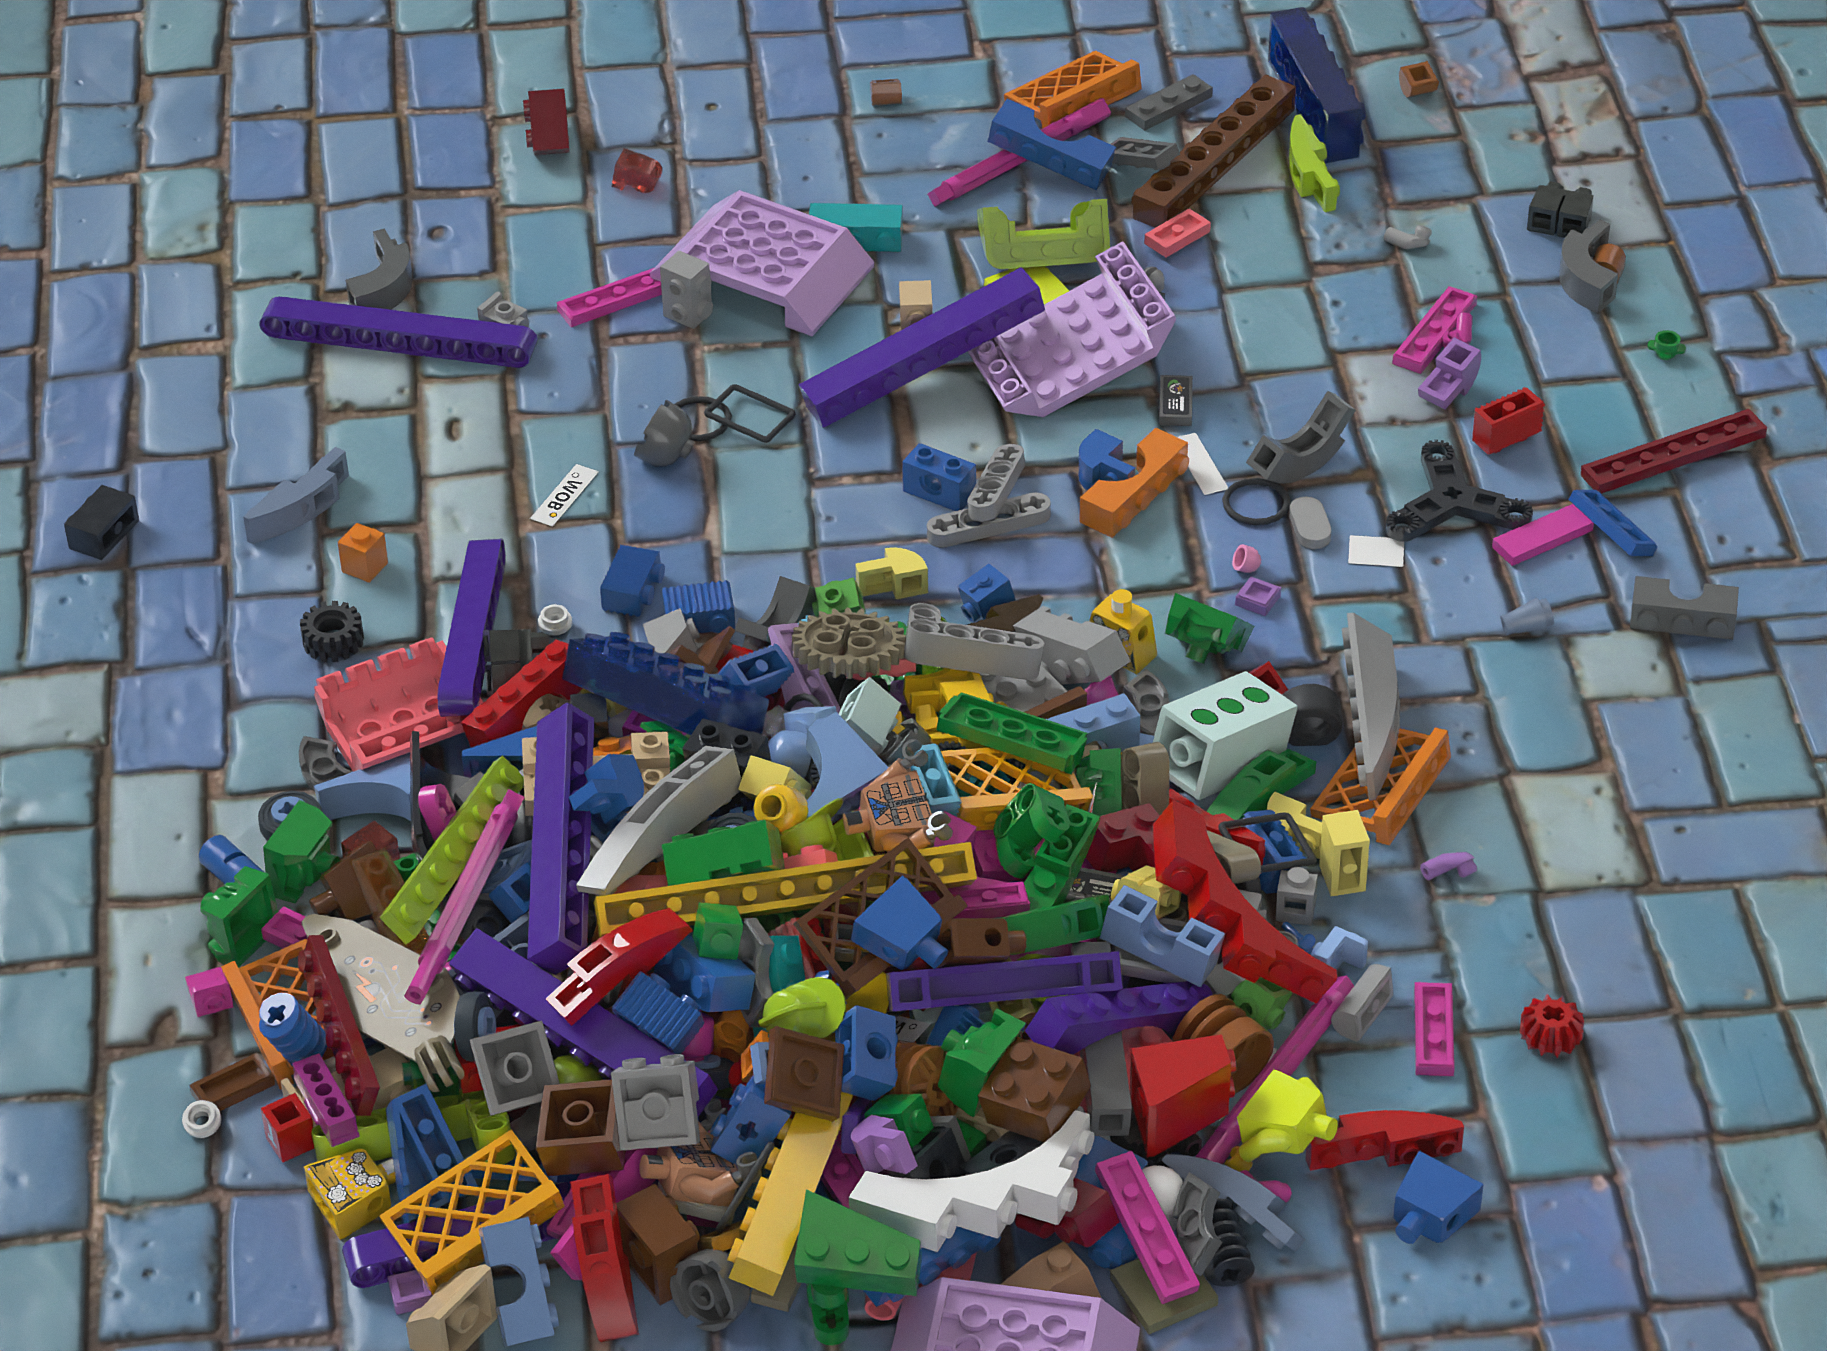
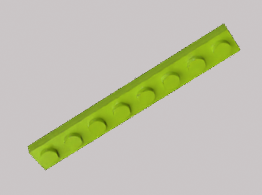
[380,755,524,945]

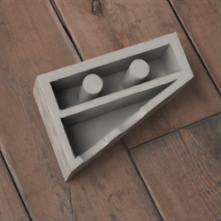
[1013,606,1131,685]

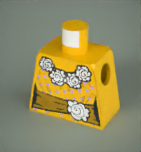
[1089,589,1157,674]
[304,1149,396,1240]

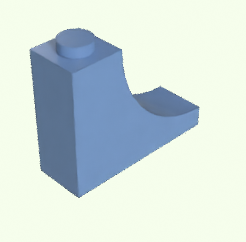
[806,711,888,824]
[314,752,411,821]

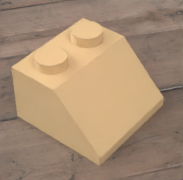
[406,1264,497,1351]

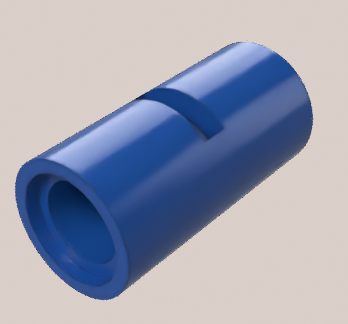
[199,835,264,885]

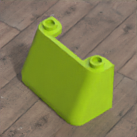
[977,198,1110,269]

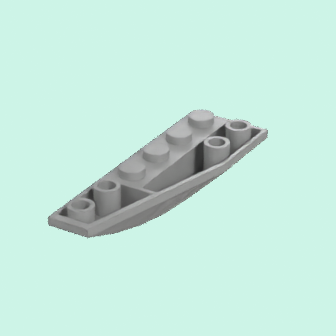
[1342,613,1400,800]
[576,746,742,896]

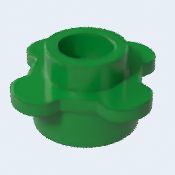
[1647,330,1686,360]

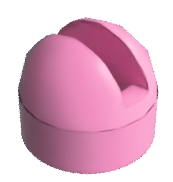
[1232,544,1261,573]

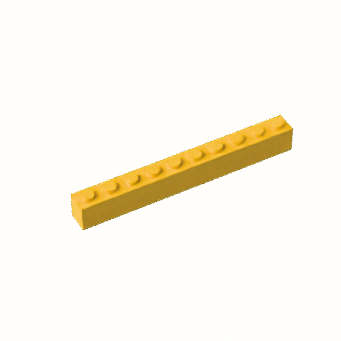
[594,842,977,938]
[727,972,889,1296]

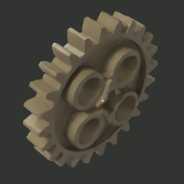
[792,608,906,679]

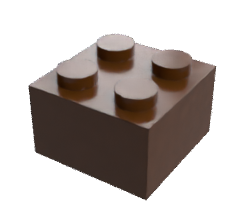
[978,1037,1091,1142]
[536,1080,626,1176]
[617,1184,700,1306]

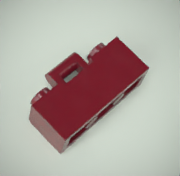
[1014,1177,1120,1247]

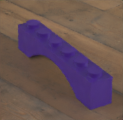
[886,951,1123,1011]
[1025,981,1212,1055]

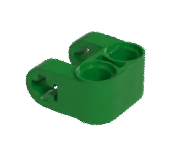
[993,783,1069,879]
[806,1283,849,1346]

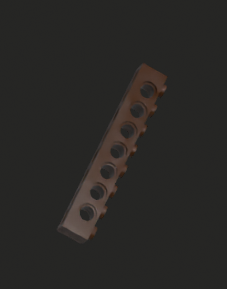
[1131,74,1296,228]

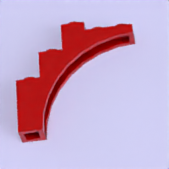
[1153,800,1337,1004]

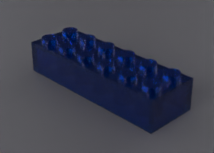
[1268,7,1366,163]
[562,632,769,735]

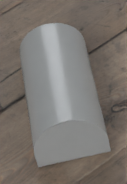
[1331,964,1393,1042]

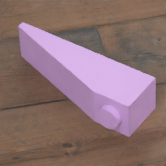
[768,623,841,714]

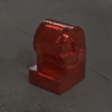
[611,148,663,193]

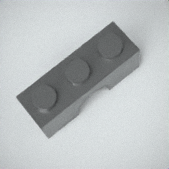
[1630,576,1739,640]

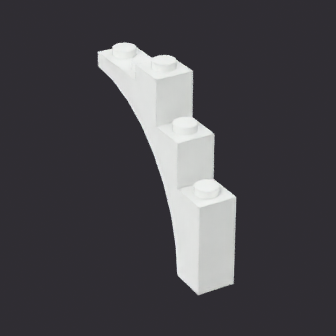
[849,1110,1094,1252]

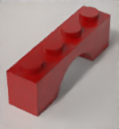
[461,639,592,748]

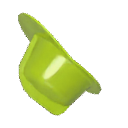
[780,798,844,857]
[758,977,846,1039]

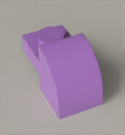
[1418,337,1481,409]
[851,1115,918,1174]

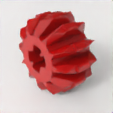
[1520,994,1584,1058]

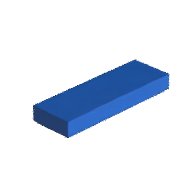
[1569,490,1658,556]

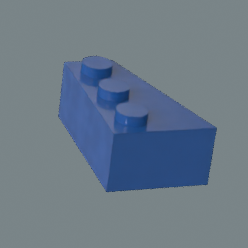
[653,925,756,1012]
[386,1084,478,1224]

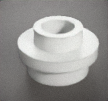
[538,604,572,636]
[182,1100,221,1138]

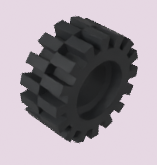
[300,601,364,662]

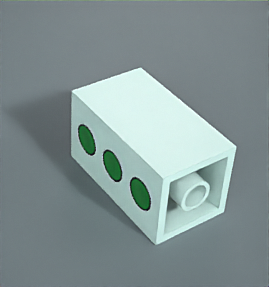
[1153,671,1298,800]

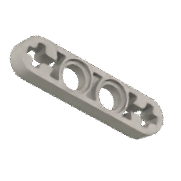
[967,444,1025,521]
[927,493,1051,548]

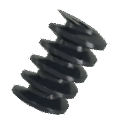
[1204,1198,1255,1287]

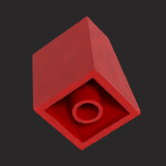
[1130,1034,1236,1157]

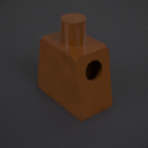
[309,840,399,920]
[934,918,1026,969]

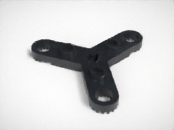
[1385,440,1533,542]

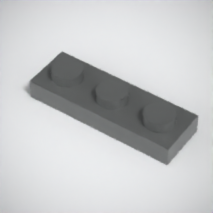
[1125,74,1213,131]
[1111,137,1180,170]

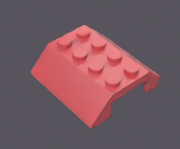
[314,637,483,772]

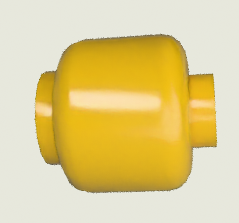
[754,784,809,834]

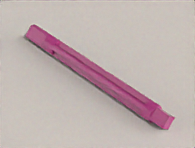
[927,98,1111,207]
[404,789,524,1005]
[1196,975,1354,1164]

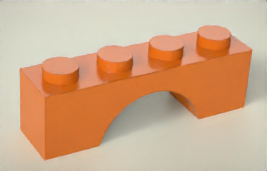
[1080,428,1190,538]

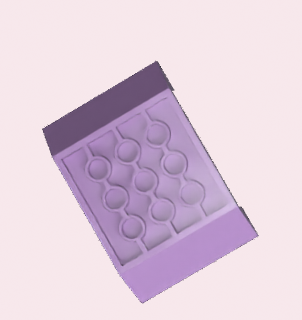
[650,190,874,336]
[968,242,1176,417]
[891,1277,1140,1351]

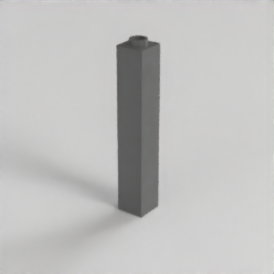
[1071,942,1132,1136]

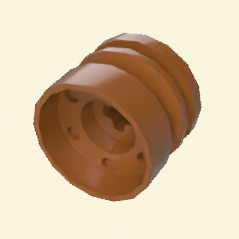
[1173,994,1274,1094]
[872,1040,959,1116]

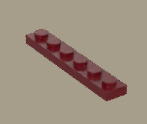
[1580,409,1767,494]
[298,935,380,1116]

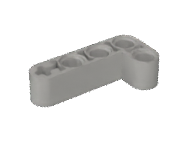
[904,603,1045,680]

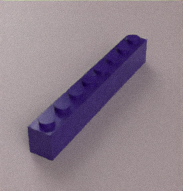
[799,267,1045,428]
[527,702,594,975]
[449,928,718,1117]

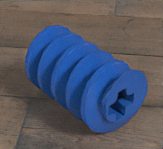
[259,993,327,1067]

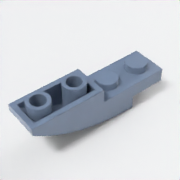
[243,447,349,544]
[1162,1154,1306,1252]

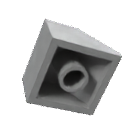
[470,1021,560,1115]

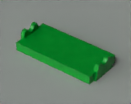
[936,692,1087,775]

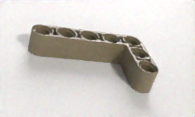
[1121,742,1261,884]

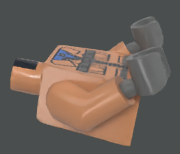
[843,739,953,852]
[639,1099,762,1207]

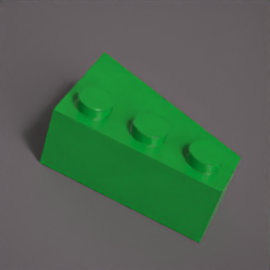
[662,820,785,886]
[794,1189,922,1296]

